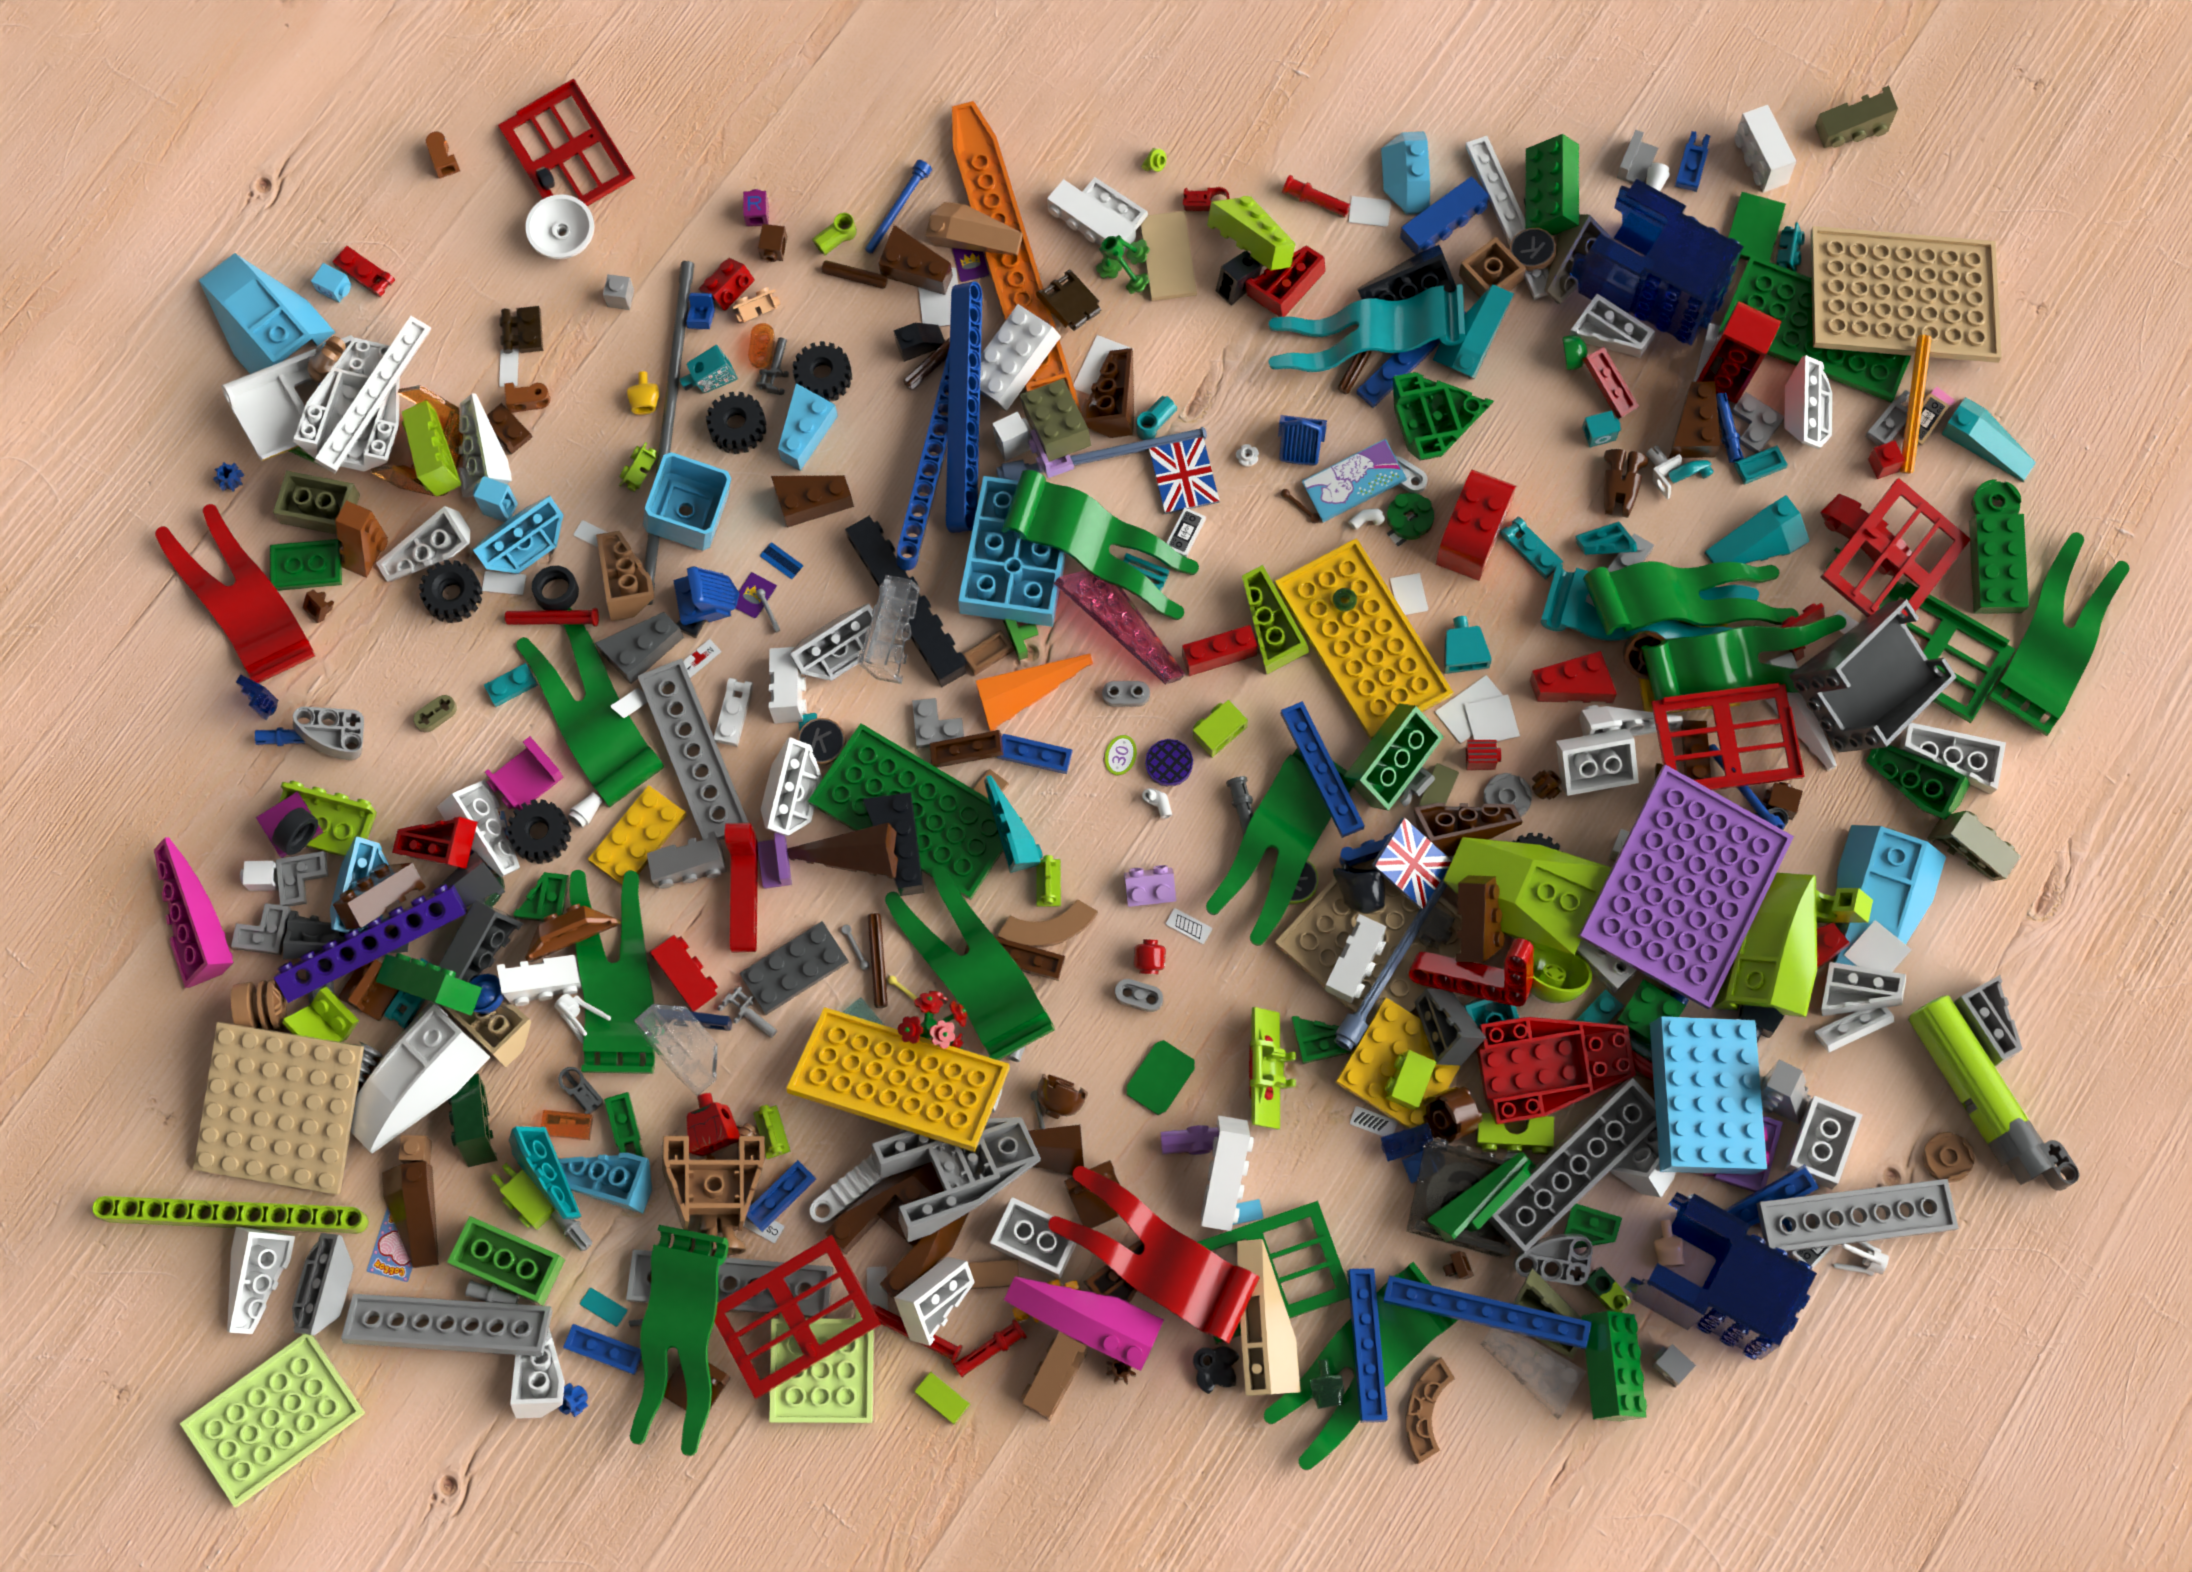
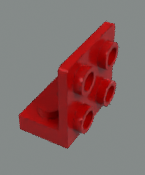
[1781,603,1825,662]

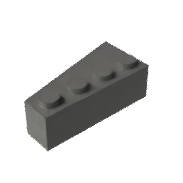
[438,900,524,983]

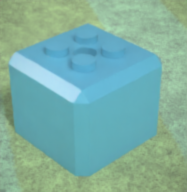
[643,452,731,551]

